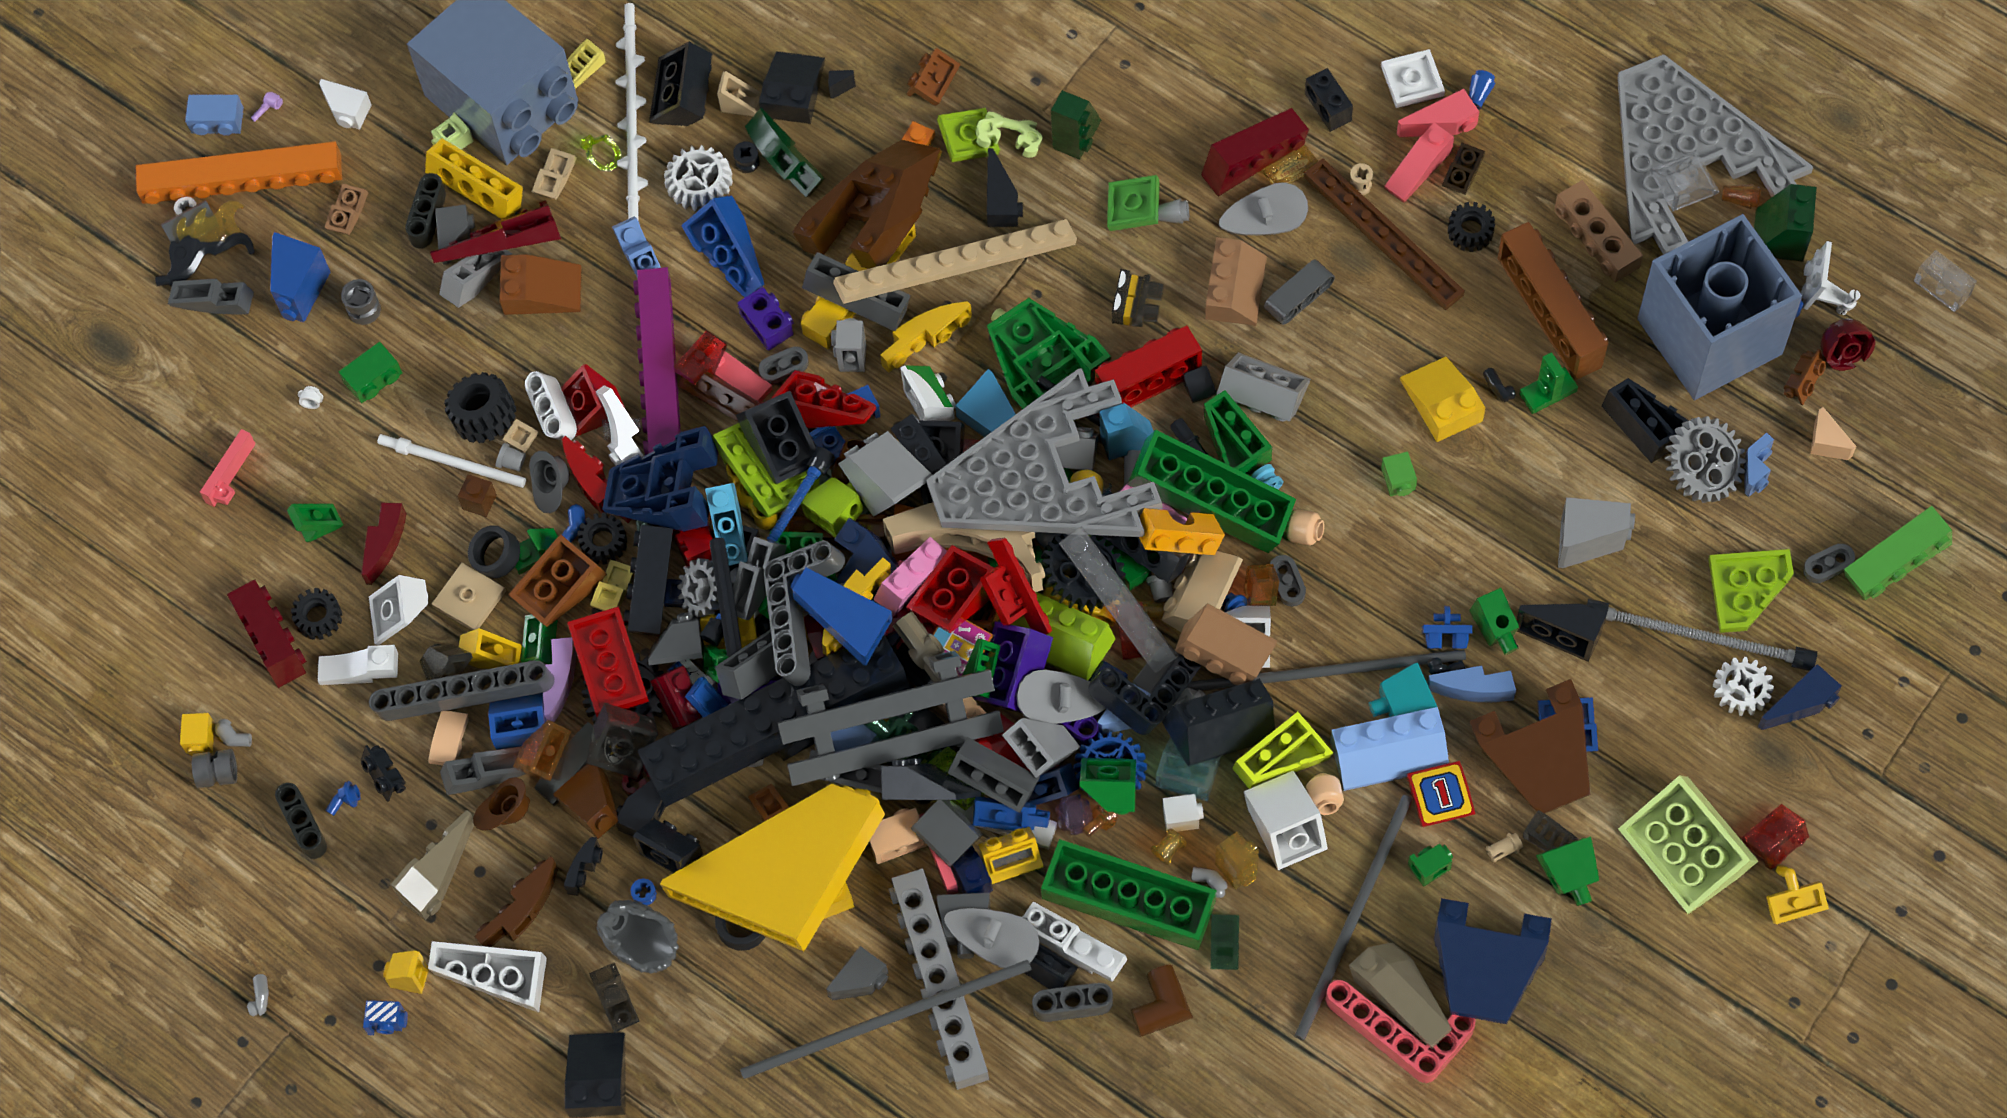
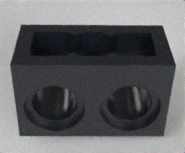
[1305,68,1353,132]

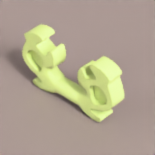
[976,112,1042,158]

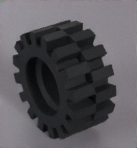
[1448,202,1495,252]
[578,513,628,565]
[291,588,343,640]

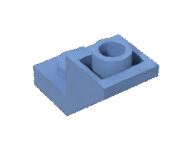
[612,216,661,278]
[1744,433,1774,497]

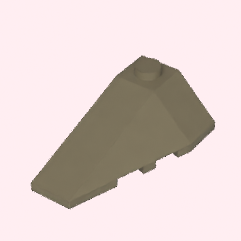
[391,810,474,921]
[1349,943,1452,1048]

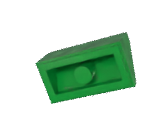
[521,614,558,665]

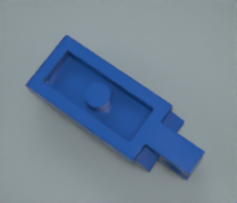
[972,797,1050,831]

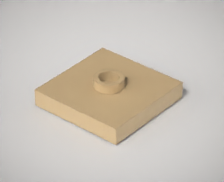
[432,563,506,631]

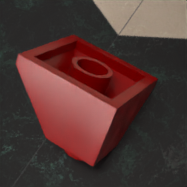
[561,364,625,437]

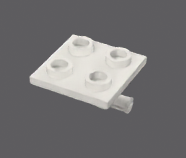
[1801,241,1860,315]

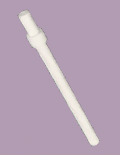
[377,434,526,488]

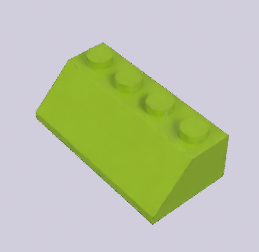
[1010,592,1116,681]

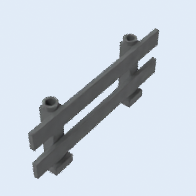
[777,650,1004,786]

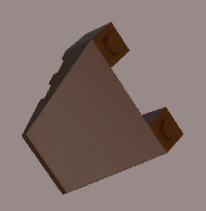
[1470,679,1591,816]

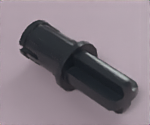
[1170,418,1210,456]

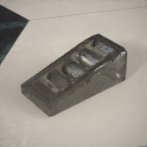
[1523,810,1579,852]

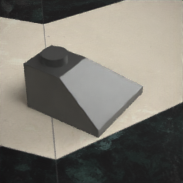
[648,612,704,665]

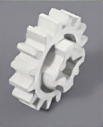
[1713,657,1774,716]

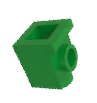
[1408,844,1453,887]

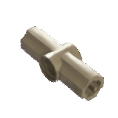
[893,612,960,683]

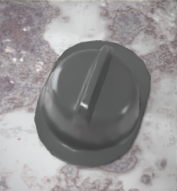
[529,451,570,514]

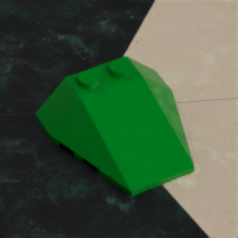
[987,298,1111,410]

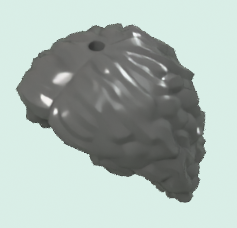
[596,900,679,974]

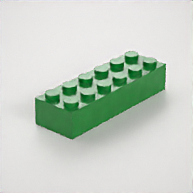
[1127,429,1296,553]
[1041,839,1217,951]

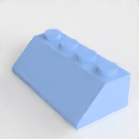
[1330,707,1449,791]

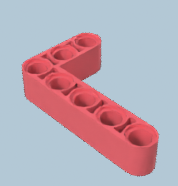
[1326,980,1475,1083]

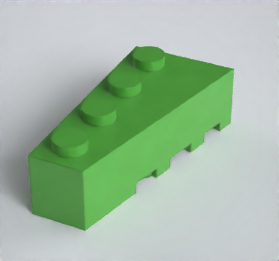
[1844,506,1952,600]

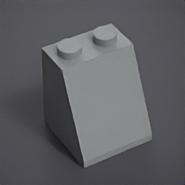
[838,431,932,517]
[1558,497,1635,568]

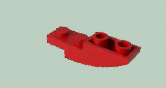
[562,436,632,523]

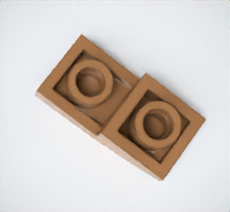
[324,184,368,235]

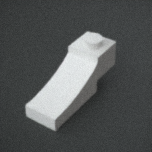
[596,386,643,466]
[318,645,398,685]

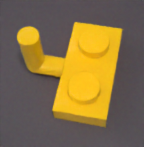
[1766,865,1829,924]

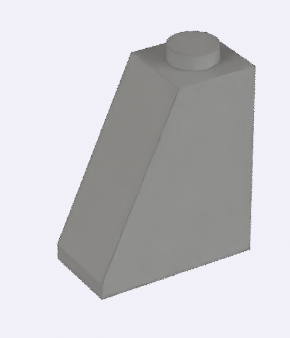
[1002,718,1080,778]

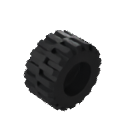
[444,372,516,443]

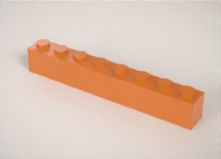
[136,141,342,204]

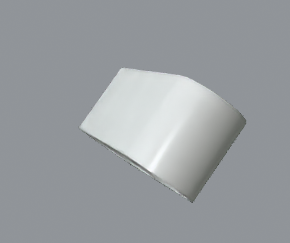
[525,372,577,441]

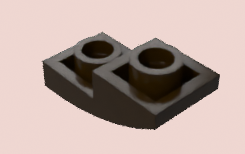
[1442,142,1485,195]

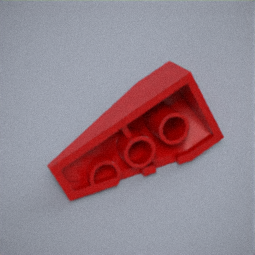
[772,370,876,428]

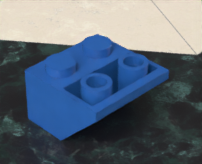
[488,693,549,750]

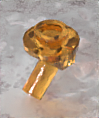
[1083,804,1118,837]

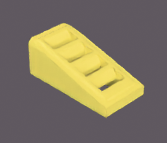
[567,39,606,89]

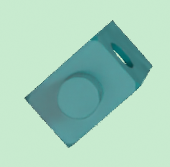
[1369,663,1438,717]

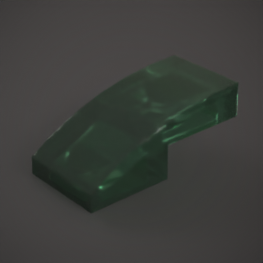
[1210,914,1239,970]

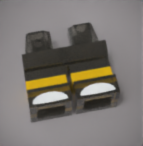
[1112,269,1164,327]

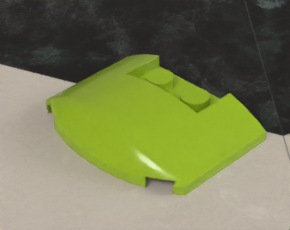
[712,423,820,518]

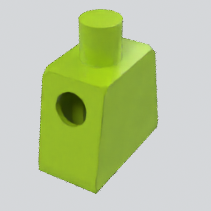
[800,478,863,538]

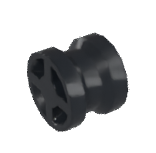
[733,141,760,173]

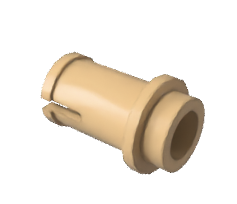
[1486,833,1523,863]

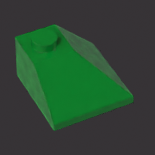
[1080,758,1136,815]

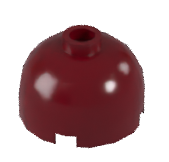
[1820,318,1876,371]

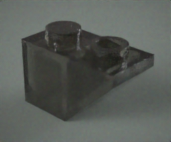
[589,962,640,1033]

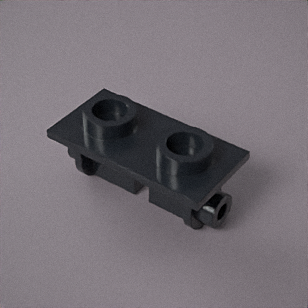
[361,745,406,802]

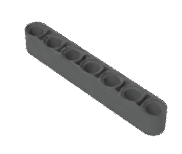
[369,661,555,721]

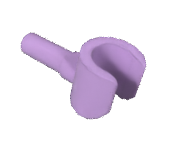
[250,92,283,122]

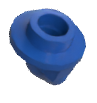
[1222,592,1247,612]
[325,781,361,816]

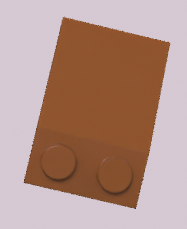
[499,254,582,315]
[508,534,607,627]

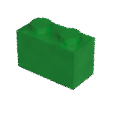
[338,341,403,404]

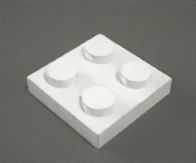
[1381,49,1445,108]

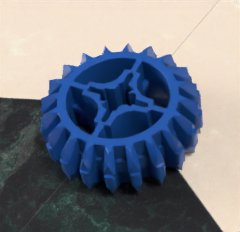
[1074,731,1147,798]

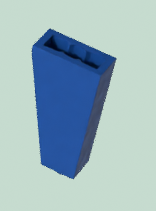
[791,567,892,665]

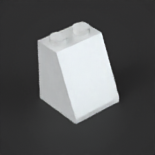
[1244,770,1328,870]

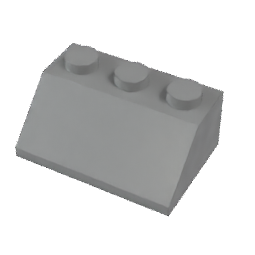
[1216,353,1310,421]

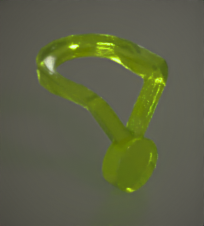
[579,134,622,171]

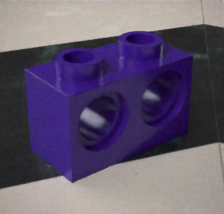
[737,287,794,351]

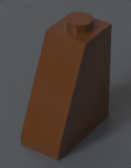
[553,758,619,839]

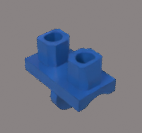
[1422,606,1472,649]

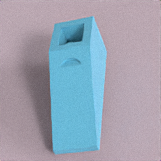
[705,483,748,565]

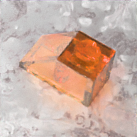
[513,720,572,781]

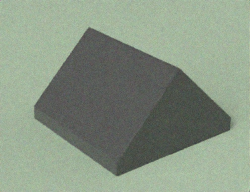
[911,800,984,867]

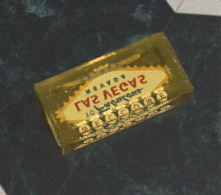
[1263,145,1318,184]

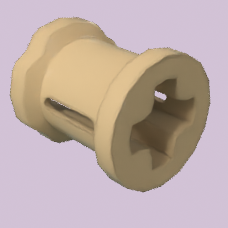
[1350,163,1373,195]

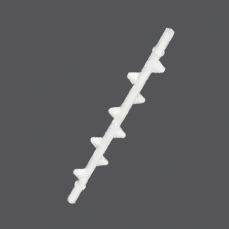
[616,3,648,220]

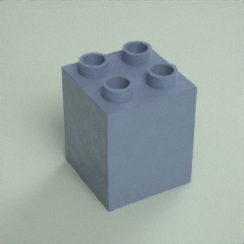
[407,0,578,166]
[1637,214,1802,401]

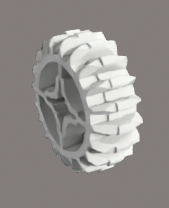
[664,145,733,211]

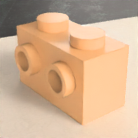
[869,808,928,865]

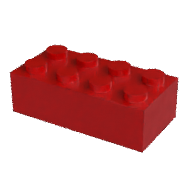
[1095,325,1202,408]

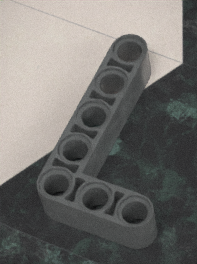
[764,541,845,686]

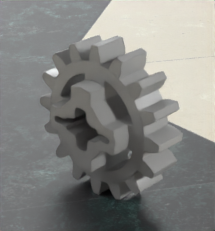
[677,559,720,617]

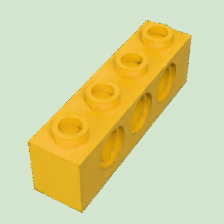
[425,138,523,219]

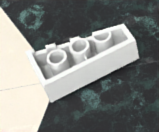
[428,941,547,1012]

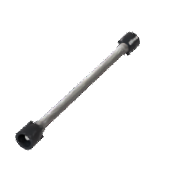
[1586,598,1818,671]

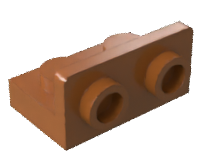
[906,48,961,107]

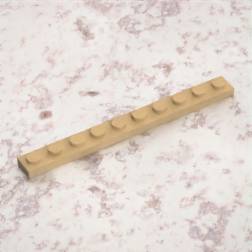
[833,219,1077,304]

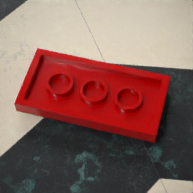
[567,606,649,718]

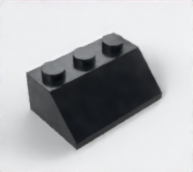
[649,41,712,126]

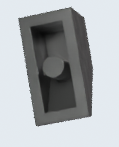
[436,205,475,265]
[826,946,888,1000]

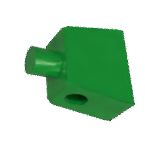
[1469,588,1519,655]
[1536,836,1599,906]

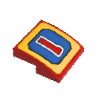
[1406,761,1476,827]

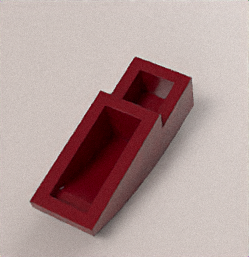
[361,502,407,585]

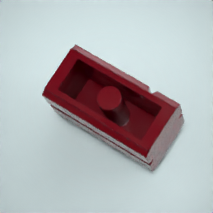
[650,665,702,729]

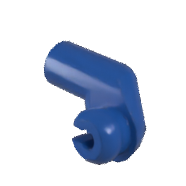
[561,504,586,542]

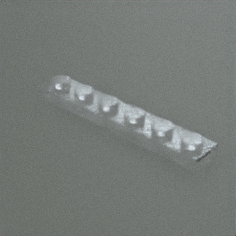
[1059,526,1177,673]

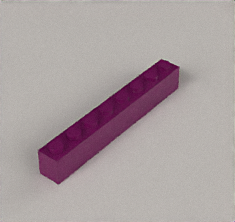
[633,267,681,455]

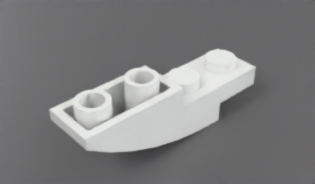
[1023,902,1127,982]

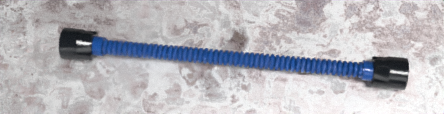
[700,447,835,646]

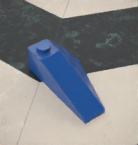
[681,195,765,298]

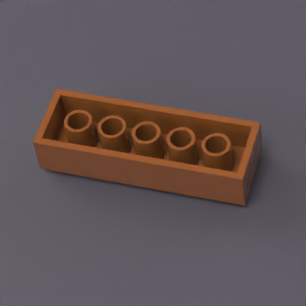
[1497,222,1608,381]

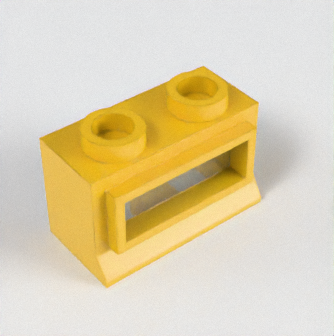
[978,827,1044,884]

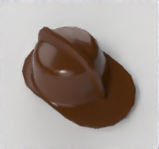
[473,777,530,831]

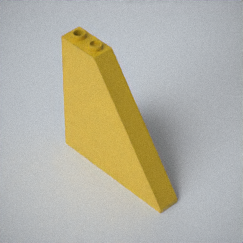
[660,784,885,952]

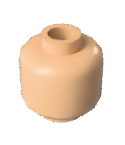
[1284,509,1324,546]
[1306,773,1344,815]

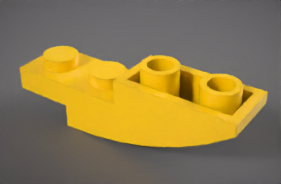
[880,301,972,373]
[822,557,891,656]

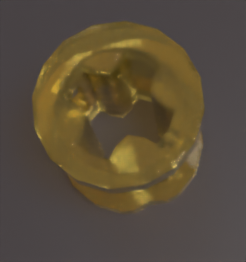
[1151,828,1187,865]

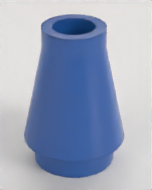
[1469,70,1495,110]

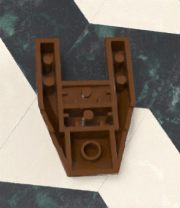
[792,140,942,269]

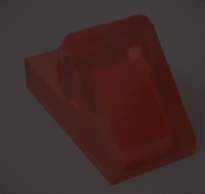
[673,330,727,385]

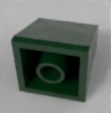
[1754,184,1817,262]

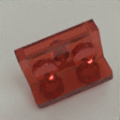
[1742,804,1809,870]

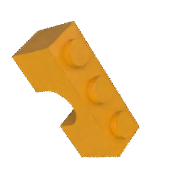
[1139,508,1225,555]

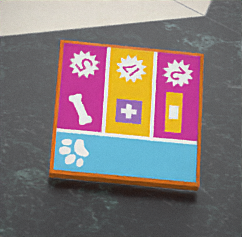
[933,620,994,676]

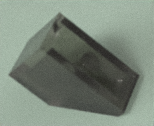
[419,644,473,680]

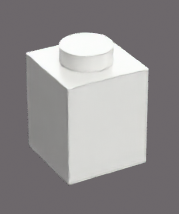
[1163,794,1204,833]

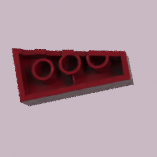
[1201,108,1309,197]

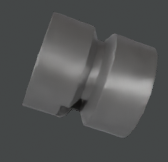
[341,279,381,325]
[192,749,237,788]

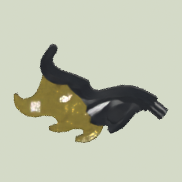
[155,201,255,287]

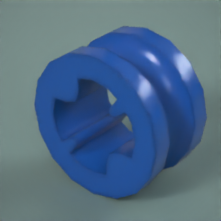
[631,878,657,906]

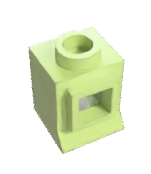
[431,112,473,150]

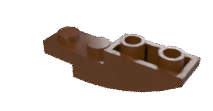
[474,856,558,947]

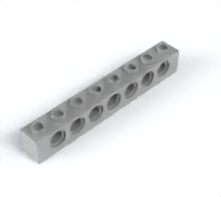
[889,869,989,1090]

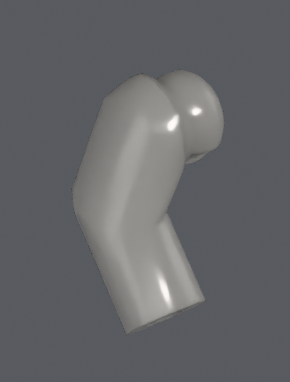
[215,719,252,747]
[1191,867,1227,898]

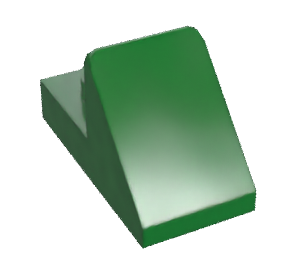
[287,504,343,542]
[515,528,558,575]

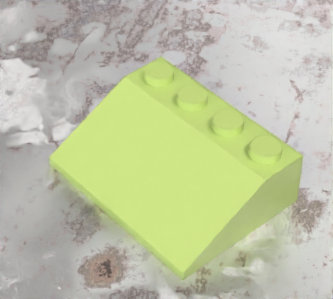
[1618,775,1758,914]

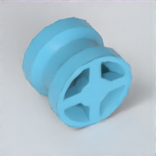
[1251,464,1283,489]

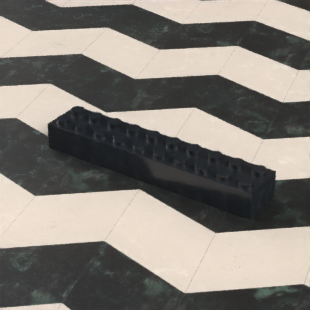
[637,634,910,807]

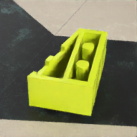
[1232,712,1333,789]

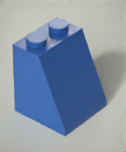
[270,232,330,323]

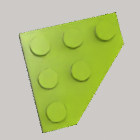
[1708,549,1794,633]

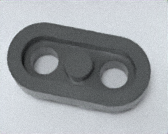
[759,347,809,384]
[1803,544,1855,583]
[1269,555,1306,607]

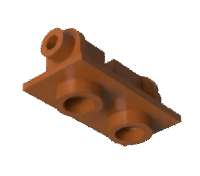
[1784,349,1826,405]

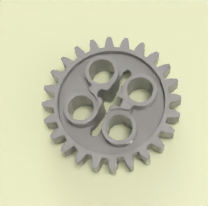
[1665,416,1746,503]

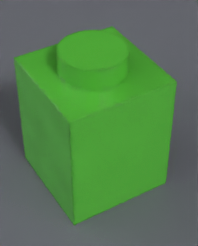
[1381,451,1417,496]

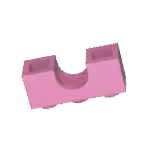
[873,537,947,616]

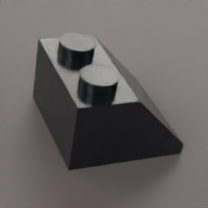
[633,819,703,873]

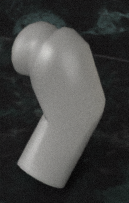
[247,974,269,1016]

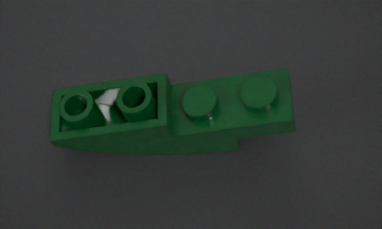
[745,108,825,197]

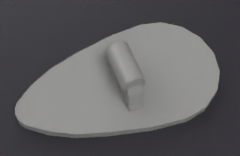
[1219,183,1308,236]
[1016,670,1106,724]
[944,908,1039,968]

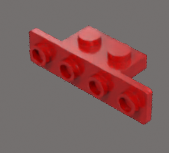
[980,537,1052,634]

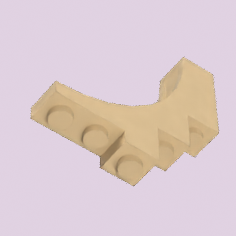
[883,502,1045,592]

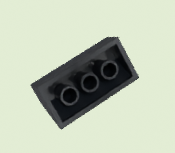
[1162,678,1275,767]

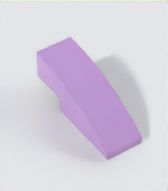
[542,637,576,724]

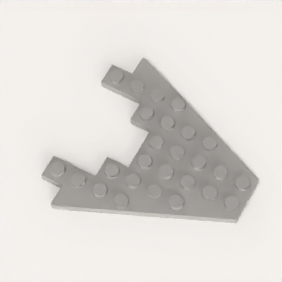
[1617,54,1813,255]
[926,368,1163,537]

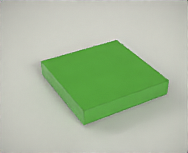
[1107,175,1159,231]

